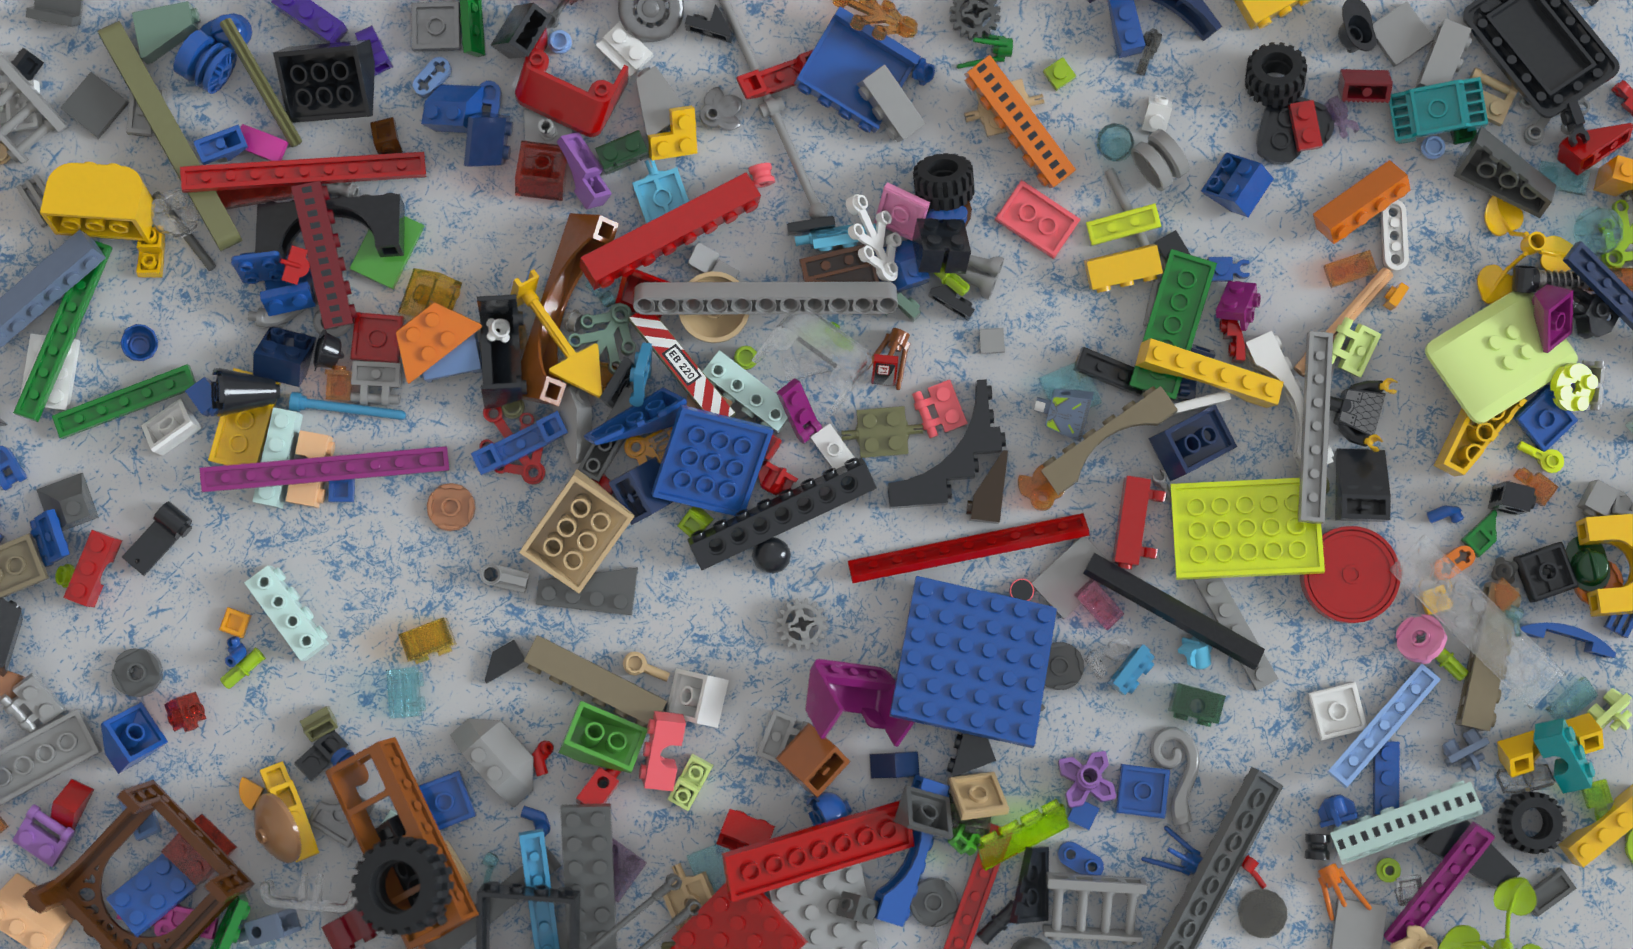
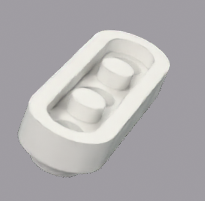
[1380,200,1409,272]

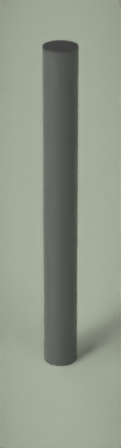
[152,191,216,271]

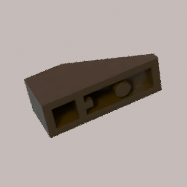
[966,450,1008,524]

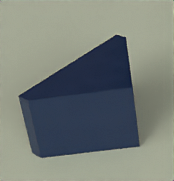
[870,751,919,778]

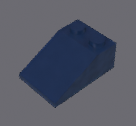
[464,112,513,167]
[1148,404,1237,481]

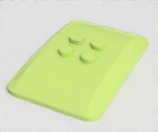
[1425,291,1578,424]

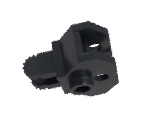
[1571,286,1619,339]

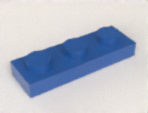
[1373,741,1400,815]

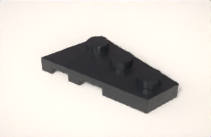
[1009,846,1049,924]

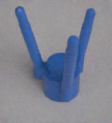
[1141,826,1203,876]

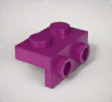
[1216,281,1261,331]

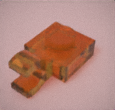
[1513,467,1558,506]

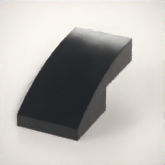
[294,730,348,781]

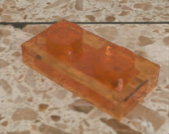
[1323,250,1378,288]

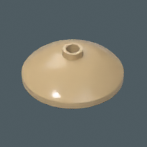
[679,271,749,343]

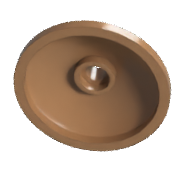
[254,793,301,863]

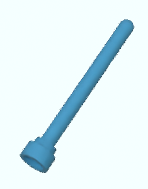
[289,392,406,420]

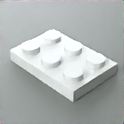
[20,333,81,411]

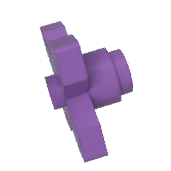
[1058,751,1116,808]

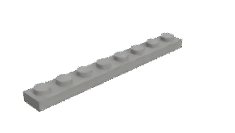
[1298,331,1333,524]

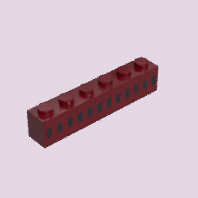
[291,181,357,330]

